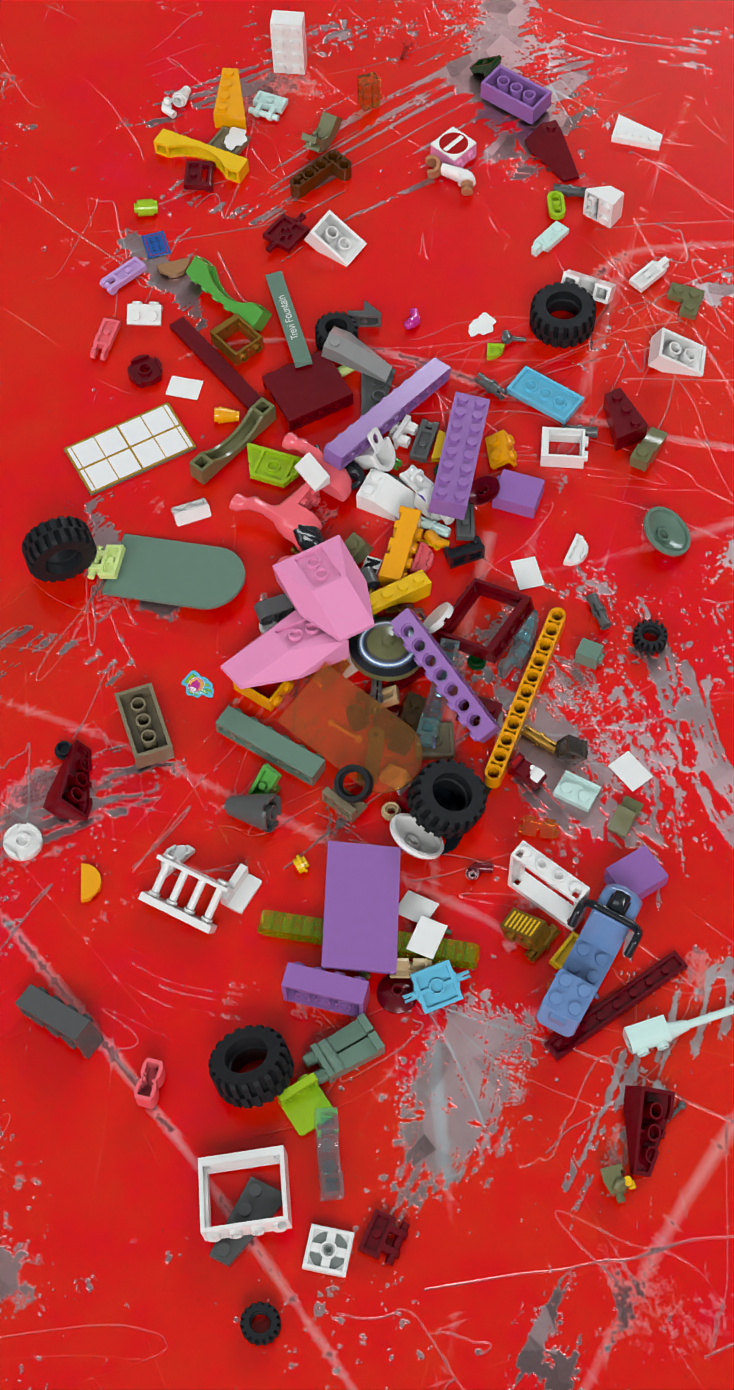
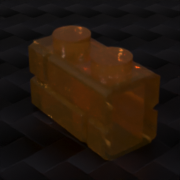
[357,72,383,111]

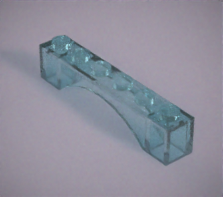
[416,638,460,749]

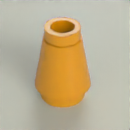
[214,406,239,424]

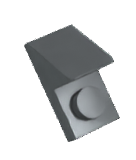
[347,301,381,327]

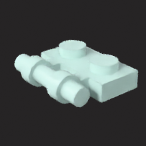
[248,90,288,122]

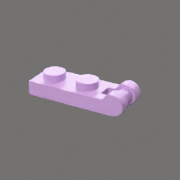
[100,256,147,295]

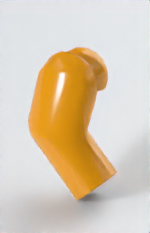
[424,529,450,548]

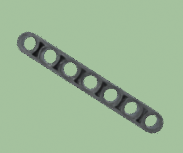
[253,566,380,625]

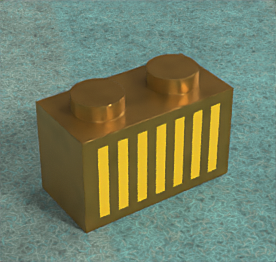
[500,908,551,952]

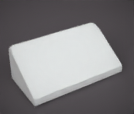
[294,452,330,492]
[171,498,211,526]

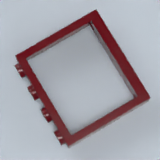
[435,578,534,664]

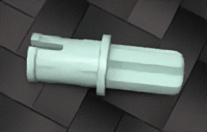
[421,516,451,538]

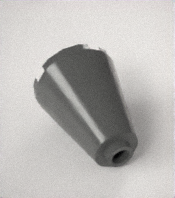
[224,793,282,833]

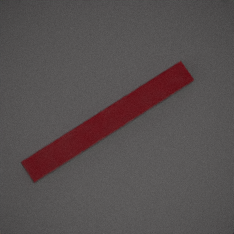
[169,317,261,410]
[544,951,688,1062]

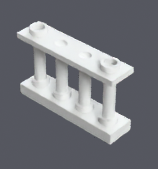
[138,853,234,934]

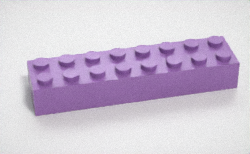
[428,392,490,520]

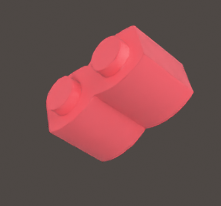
[134,1058,166,1109]

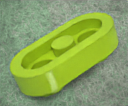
[547,191,566,220]

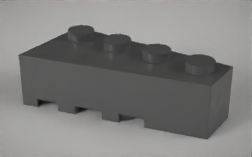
[15,984,104,1059]

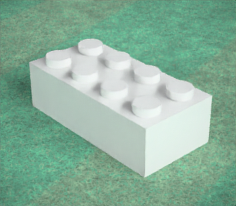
[270,10,307,75]

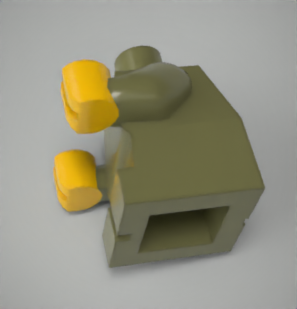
[600,1163,636,1204]

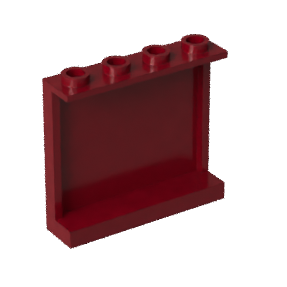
[262,350,354,432]

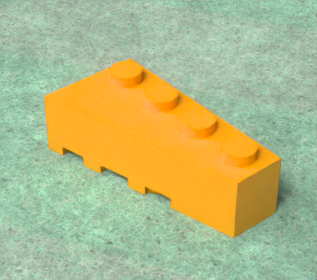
[213,68,247,130]
[379,505,424,586]

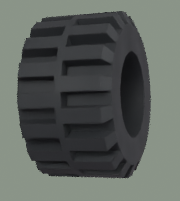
[315,311,358,351]

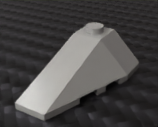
[321,326,392,383]

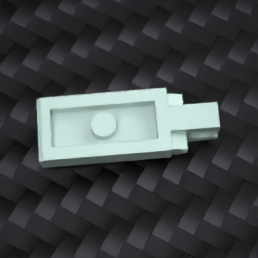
[531,220,569,257]

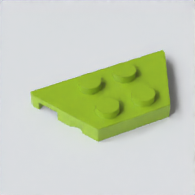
[247,443,302,488]

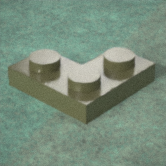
[667,282,705,320]

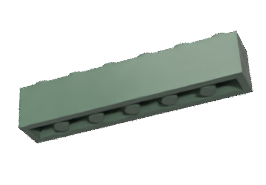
[215,705,326,786]

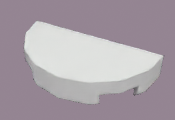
[563,533,589,566]
[161,845,196,878]

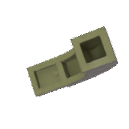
[301,111,342,153]

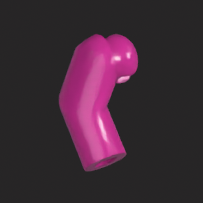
[404,308,420,330]

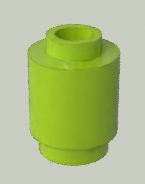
[134,199,158,217]

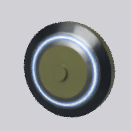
[349,616,425,681]

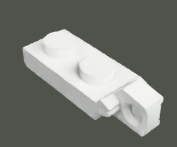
[629,256,670,293]

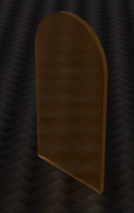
[277,662,423,793]

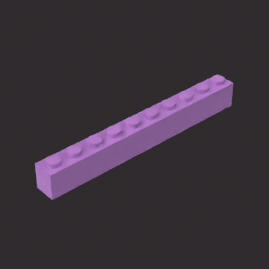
[323,357,451,471]

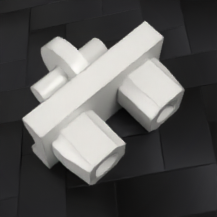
[388,414,419,450]
[399,465,434,493]

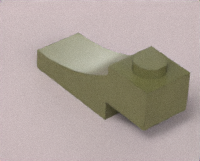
[629,427,668,472]

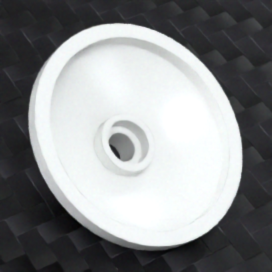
[389,813,444,860]

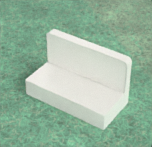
[220,864,262,914]

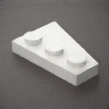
[611,115,663,151]

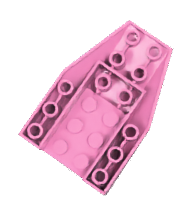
[272,535,375,642]
[221,609,349,689]

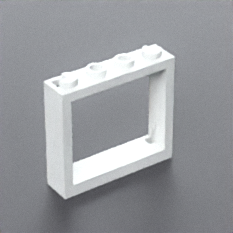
[508,840,590,932]
[198,1145,292,1242]

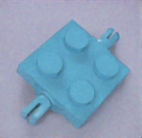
[402,959,471,1014]

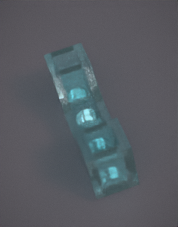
[314,1107,345,1201]

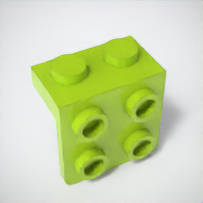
[277,1072,335,1136]

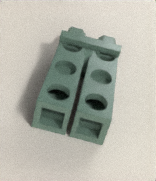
[302,1013,385,1084]

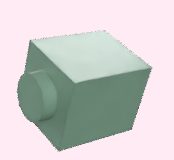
[574,638,605,670]

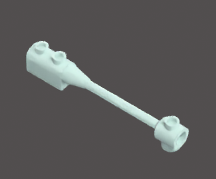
[622,1005,734,1057]

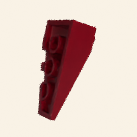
[43,739,92,821]

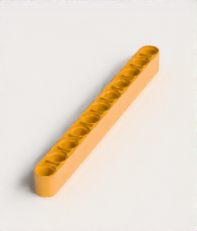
[484,607,566,789]

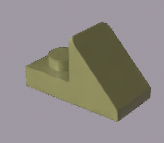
[607,796,644,838]

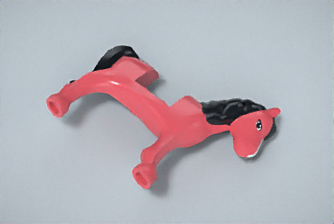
[229,432,365,563]

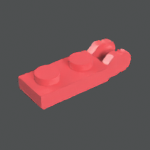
[90,317,121,361]

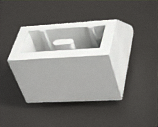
[583,186,624,228]

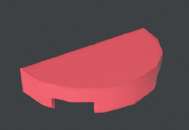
[410,541,434,574]

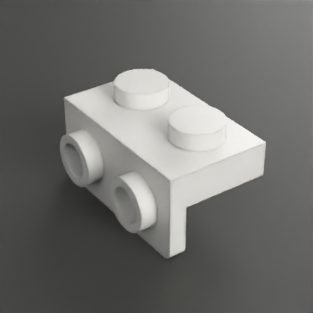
[127,301,164,326]

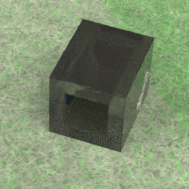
[556,734,588,765]

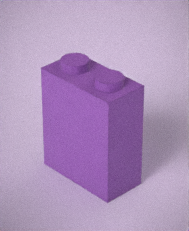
[492,469,545,519]
[603,845,669,899]

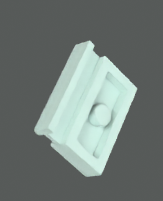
[553,770,601,812]

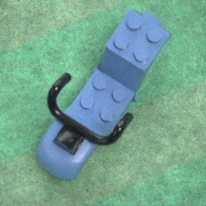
[536,884,643,1037]

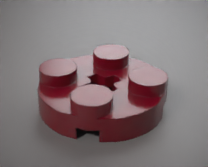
[127,355,163,388]

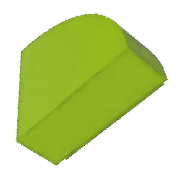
[487,343,505,360]

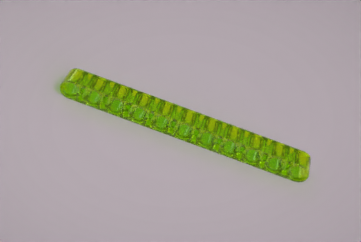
[257,910,480,969]

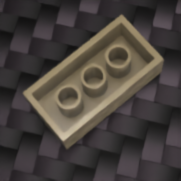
[114,683,175,769]

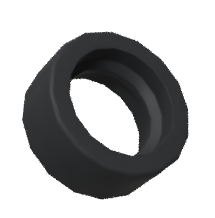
[334,764,374,803]

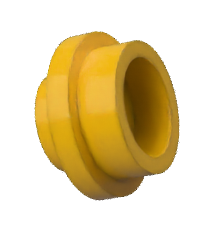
[293,854,310,874]

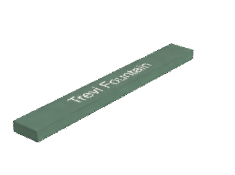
[265,271,313,368]

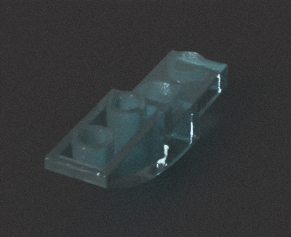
[497,609,538,680]

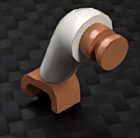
[425,155,476,196]

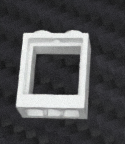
[540,427,589,469]

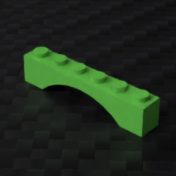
[185,255,272,331]

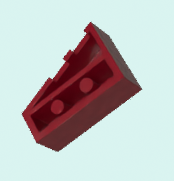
[603,388,648,452]

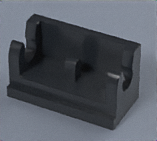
[443,536,485,569]

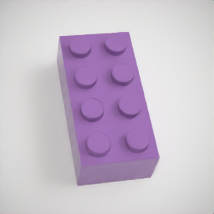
[480,65,552,125]
[281,962,370,1018]

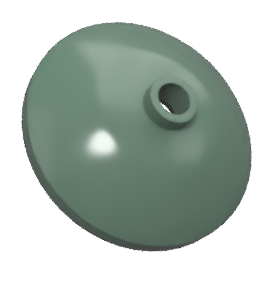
[643,507,691,556]

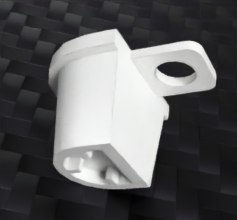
[354,427,396,472]

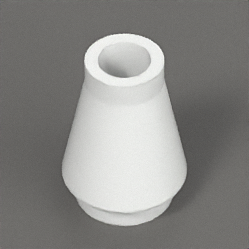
[172,85,191,107]

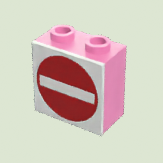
[430,127,477,168]

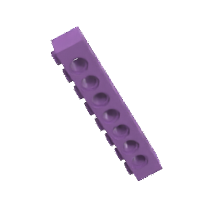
[390,608,501,743]

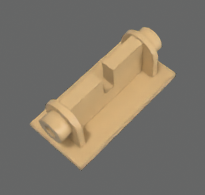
[390,958,432,978]

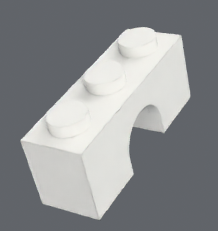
[561,269,616,304]

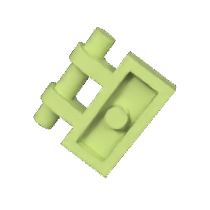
[87,544,126,580]

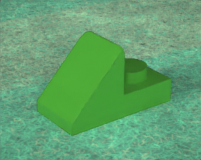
[247,763,282,795]

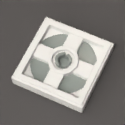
[302,1224,355,1278]

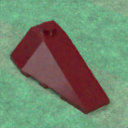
[525,120,579,183]
[623,1085,675,1177]

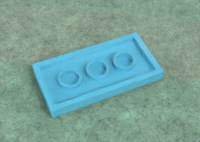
[506,366,584,425]

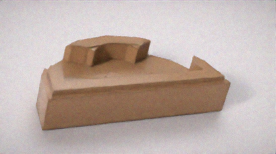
[156,258,190,278]

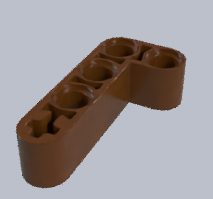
[290,150,352,198]

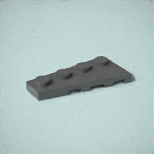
[209,1177,282,1267]

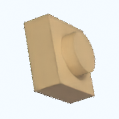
[381,685,400,709]

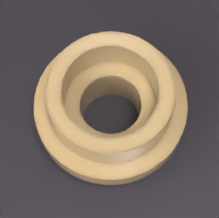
[381,802,401,821]

